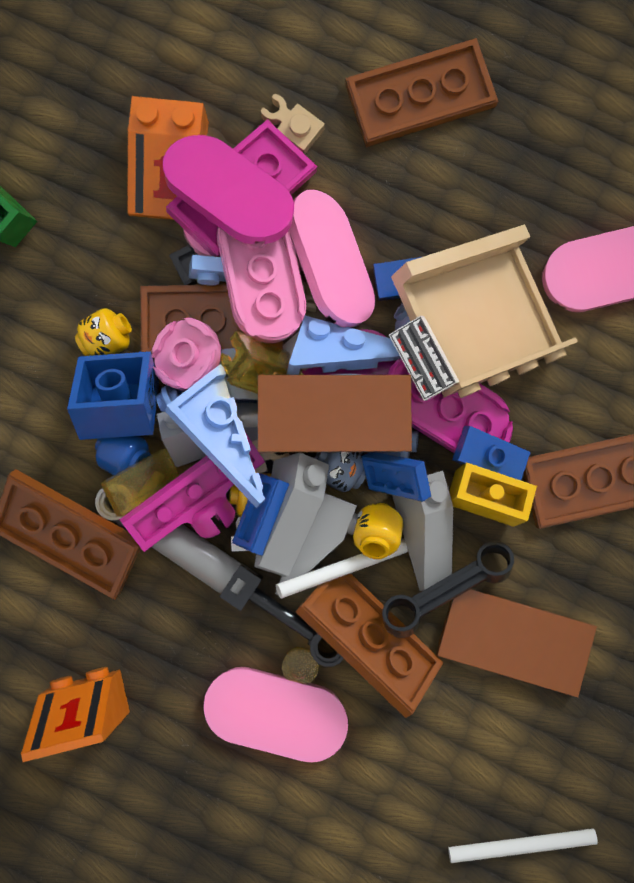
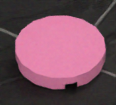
[152,318,221,391]

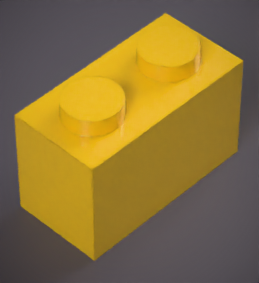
[449,462,537,527]

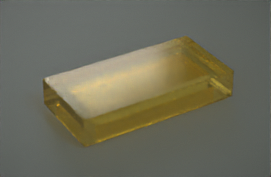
[100,449,179,517]

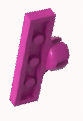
[119,434,265,552]

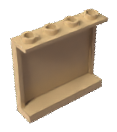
[391,224,578,398]

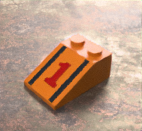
[128,96,209,220]
[21,667,130,762]

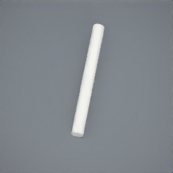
[276,538,408,599]
[448,829,598,863]

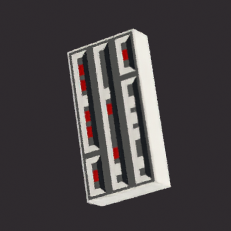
[389,316,460,401]

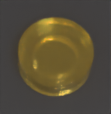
[282,647,318,685]

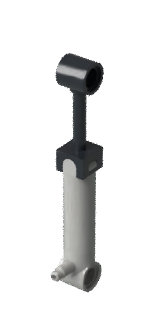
[95,471,344,667]

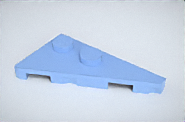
[287,315,401,375]
[165,364,265,508]

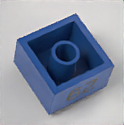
[67,351,159,440]

